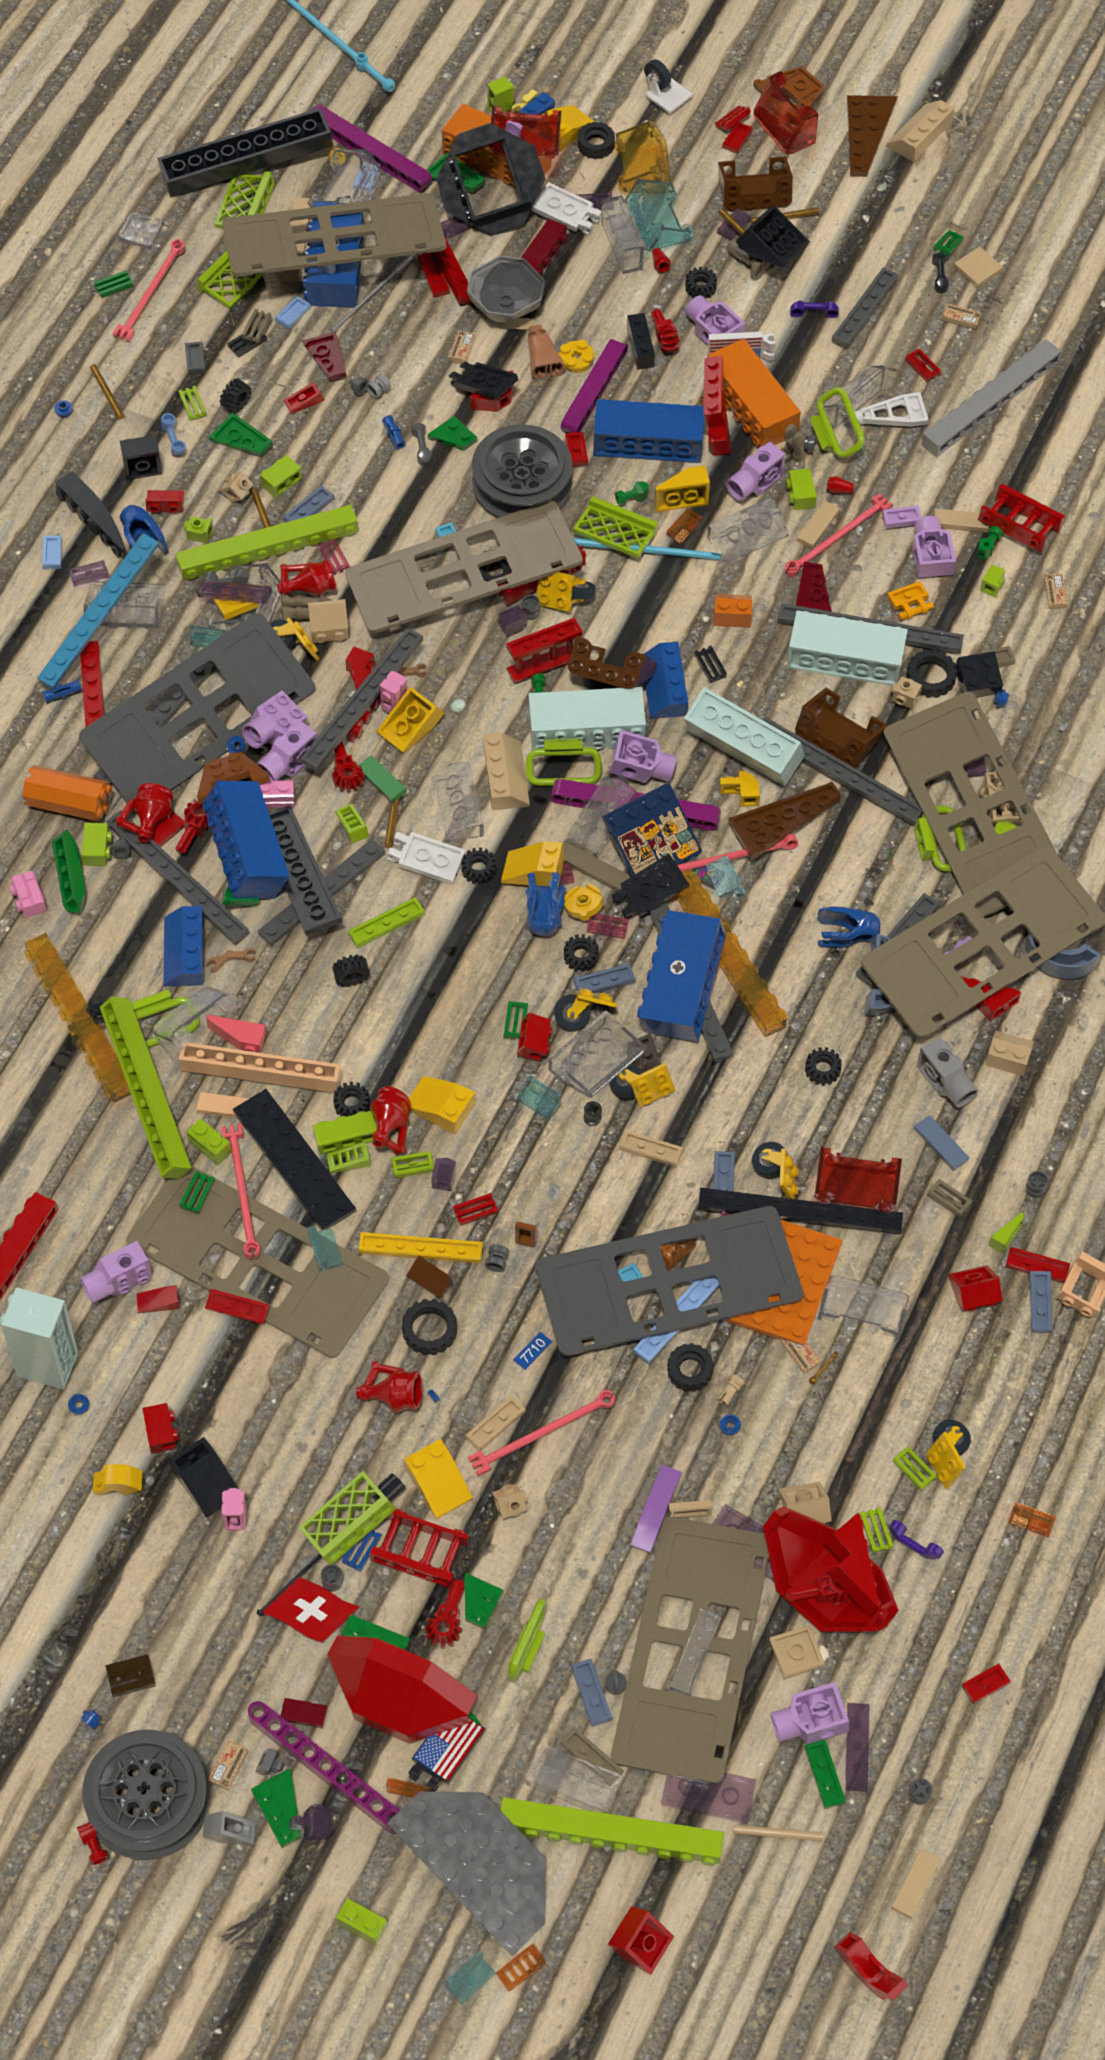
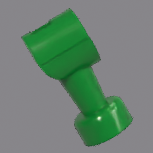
[615,481,649,506]
[977,526,1004,559]
[531,674,546,693]

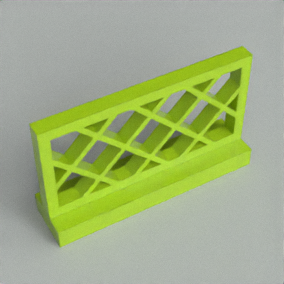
[214,172,275,228]
[197,250,263,309]
[573,496,658,559]
[298,1471,396,1564]

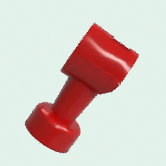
[77,1822,108,1865]

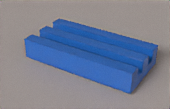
[342,1530,382,1572]

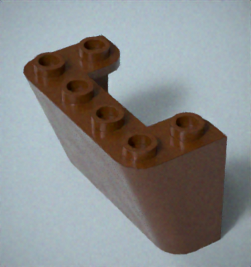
[718,156,793,212]
[568,636,657,689]
[795,687,888,768]

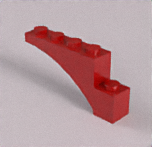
[704,356,731,456]
[345,646,381,743]

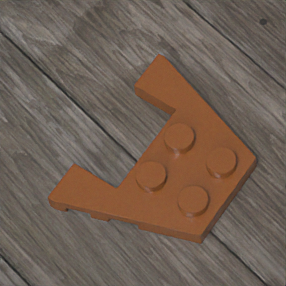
[753,66,825,123]
[197,752,271,805]

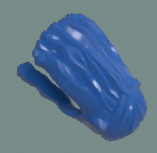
[119,505,167,554]
[526,873,566,937]
[817,906,880,948]

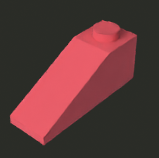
[206,1015,266,1053]

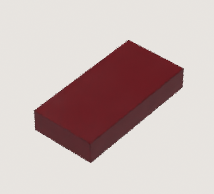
[280,1698,328,1729]

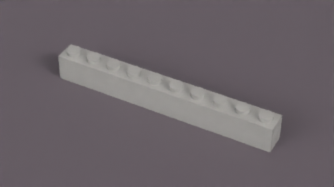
[921,339,1062,458]

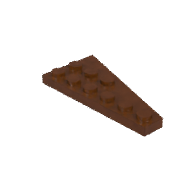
[847,95,898,177]
[728,782,841,860]

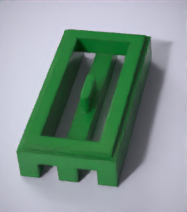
[933,230,964,257]
[94,270,133,298]
[503,1001,528,1040]
[179,1171,215,1214]

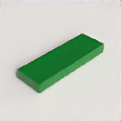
[358,755,407,803]
[804,1739,846,1810]

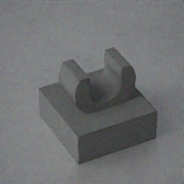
[255,1748,283,1775]

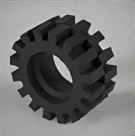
[685,267,717,299]
[220,378,252,414]
[461,847,496,885]
[564,934,599,972]
[332,955,370,987]
[805,1047,842,1086]
[333,1082,370,1117]

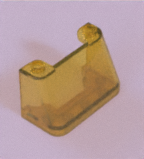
[614,120,671,192]

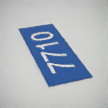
[513,1331,553,1370]

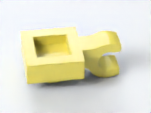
[512,89,538,117]

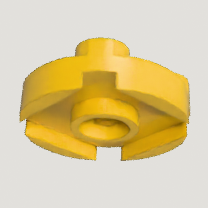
[559,340,594,373]
[564,885,604,921]

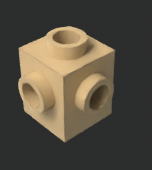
[220,472,253,502]
[891,676,922,709]
[492,1484,528,1519]

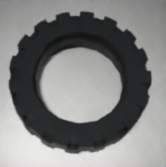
[906,649,957,698]
[402,1299,457,1355]

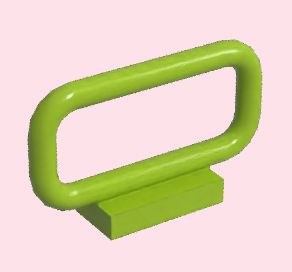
[810,387,865,458]
[525,738,602,786]
[914,806,967,872]
[131,990,200,1048]
[508,1598,546,1683]

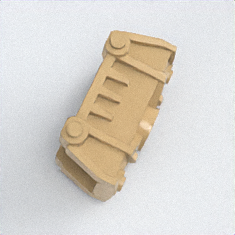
[979,772,1023,827]

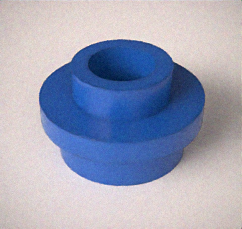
[54,400,73,418]
[993,689,1009,707]
[227,736,246,754]
[68,1394,89,1415]
[720,1414,741,1435]
[81,1709,101,1729]

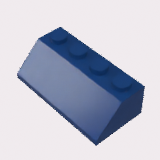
[644,641,688,719]
[163,906,203,987]

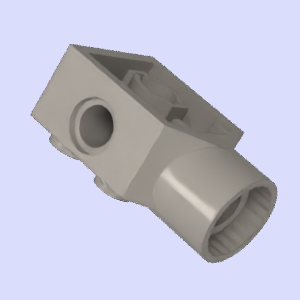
[917,1037,979,1108]

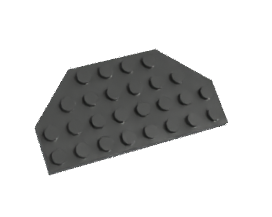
[387,1791,546,1956]

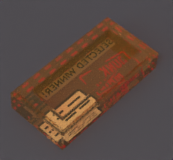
[666,508,702,544]
[1008,1502,1056,1538]
[386,1778,431,1798]

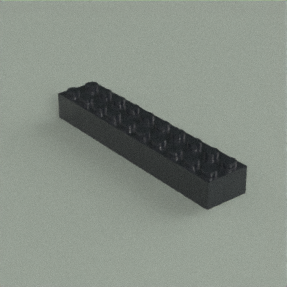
[157,108,333,197]

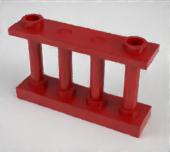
[978,483,1065,552]
[506,617,583,684]
[370,1508,469,1588]

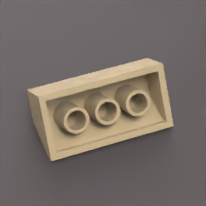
[886,100,955,162]
[483,732,530,810]

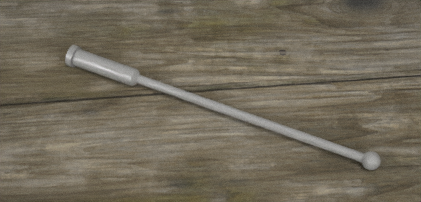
[330,254,416,332]

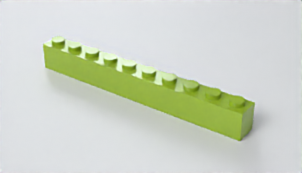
[175,505,358,581]
[100,996,192,1179]
[501,1797,724,1866]

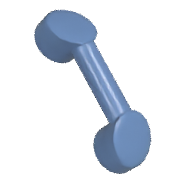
[161,413,186,455]

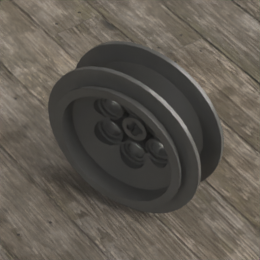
[472,424,572,517]
[82,1730,209,1860]

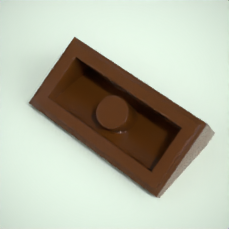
[407,1256,452,1298]

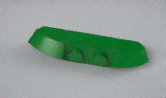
[52,829,85,913]

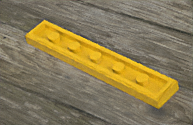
[358,1232,483,1264]

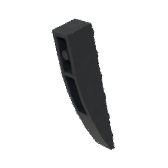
[55,471,126,560]

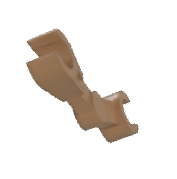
[397,663,426,677]
[206,948,256,973]

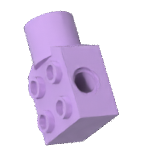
[685,295,745,345]
[726,441,785,501]
[912,516,956,578]
[242,691,308,748]
[256,720,317,781]
[609,730,676,783]
[80,1241,152,1304]
[770,1682,849,1744]

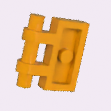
[887,581,934,620]

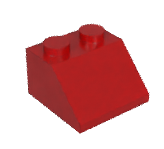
[948,1265,1003,1311]
[608,1906,674,1975]

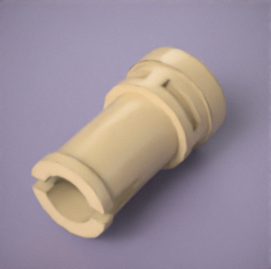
[716,1374,745,1407]

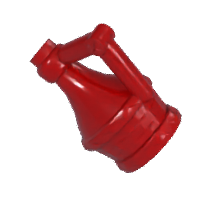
[277,560,336,597]
[116,783,174,842]
[370,1086,411,1155]
[356,1361,423,1413]

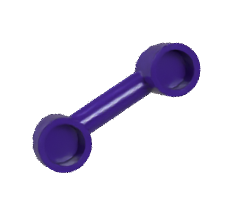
[790,301,839,318]
[889,1520,944,1560]

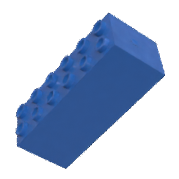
[593,399,704,463]
[203,781,290,899]

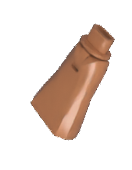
[528,325,566,379]

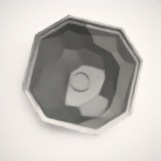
[467,256,545,323]

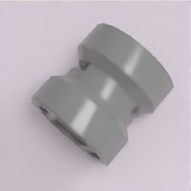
[366,374,391,399]

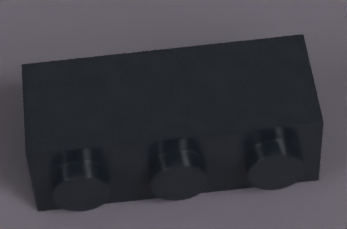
[627,313,655,370]

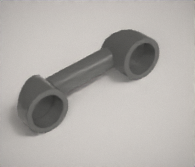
[411,423,432,466]
[203,569,250,589]

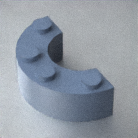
[1026,931,1101,979]
[864,934,894,1016]

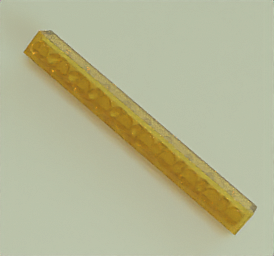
[675,869,788,1038]
[24,933,131,1103]

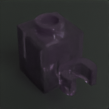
[289,1804,331,1840]

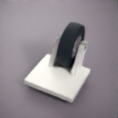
[644,59,693,114]

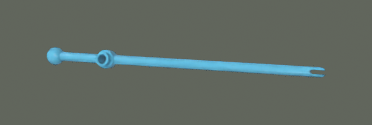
[285,0,395,92]
[574,538,721,560]

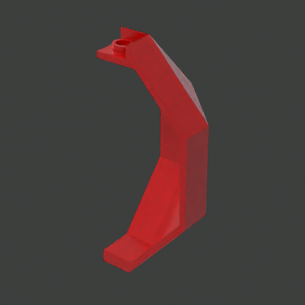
[763,1506,899,1632]
[327,1635,477,1744]

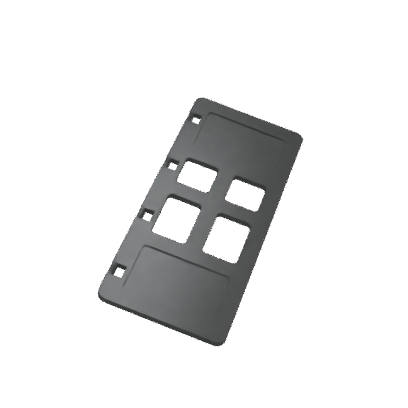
[79,613,315,812]
[535,1206,803,1356]

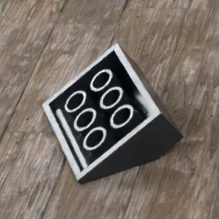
[735,204,810,268]

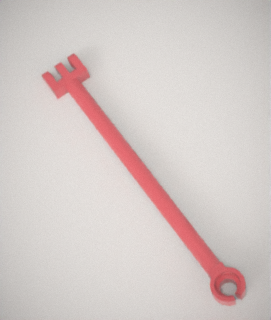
[113,239,185,342]
[784,493,893,577]
[677,833,798,872]
[221,1124,260,1259]
[468,1390,615,1477]

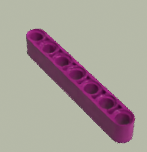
[560,339,628,433]

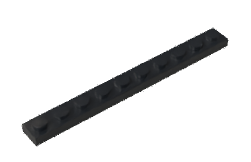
[698,1187,903,1234]

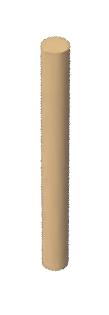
[733,1825,823,1841]

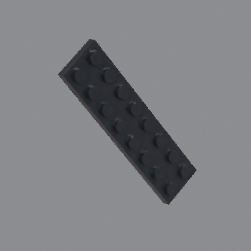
[269,805,342,935]
[233,1089,356,1233]

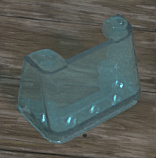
[624,179,695,251]

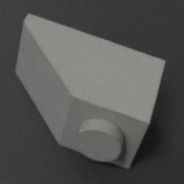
[203,1811,256,1845]

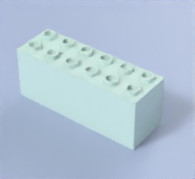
[787,611,908,686]
[528,687,646,751]
[684,687,805,787]
[0,1287,78,1390]

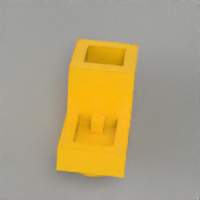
[719,771,760,807]
[93,1464,142,1496]

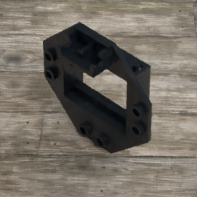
[436,123,546,235]

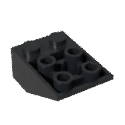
[168,1437,239,1518]

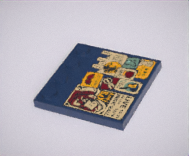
[601,782,703,877]

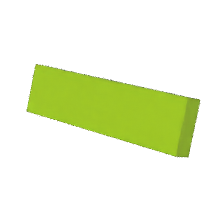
[348,897,425,949]

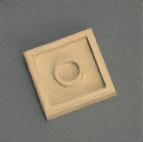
[954,247,1003,288]
[769,1625,825,1680]

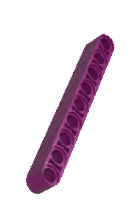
[312,104,433,192]
[550,779,721,831]
[248,1701,400,1834]

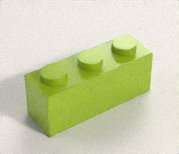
[312,1111,376,1155]

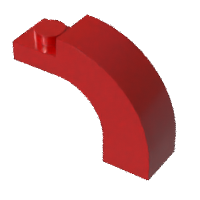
[834,1932,908,2001]

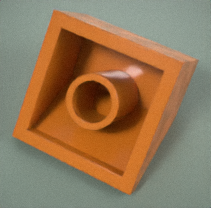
[713,594,752,628]

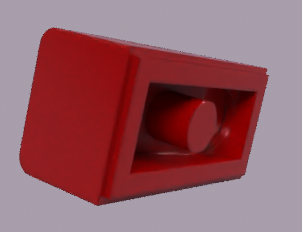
[284,382,324,414]
[136,1285,179,1313]

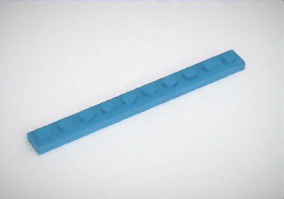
[37,533,159,690]

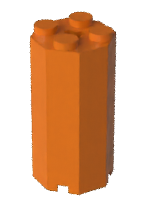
[22,765,112,821]

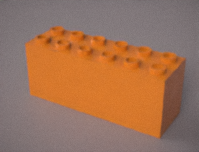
[442,104,552,187]
[707,339,801,448]

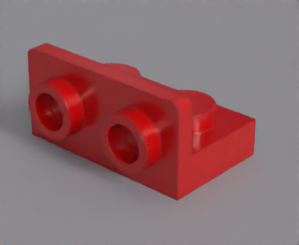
[145,490,184,513]

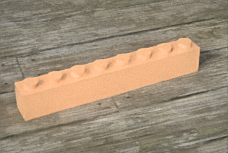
[179,1042,341,1093]

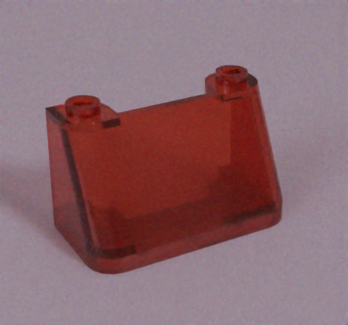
[753,71,819,154]
[489,106,562,159]
[814,1147,902,1212]

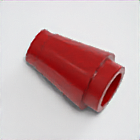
[652,248,671,273]
[826,475,854,494]

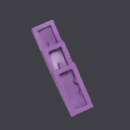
[630,1465,682,1553]

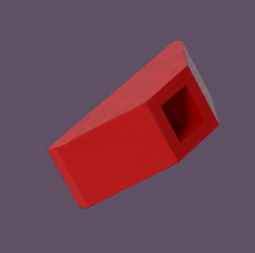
[470,370,514,412]

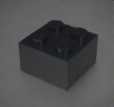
[120,435,162,480]
[956,651,1003,698]

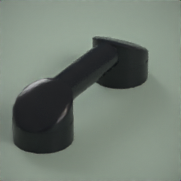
[932,252,949,293]

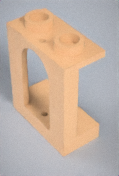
[1057,1251,1105,1318]

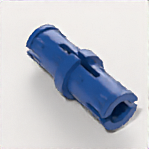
[382,415,406,450]
[42,680,82,703]

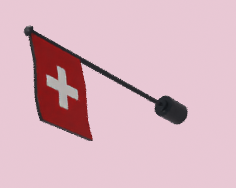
[256,1473,406,1643]

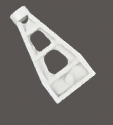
[854,392,929,427]

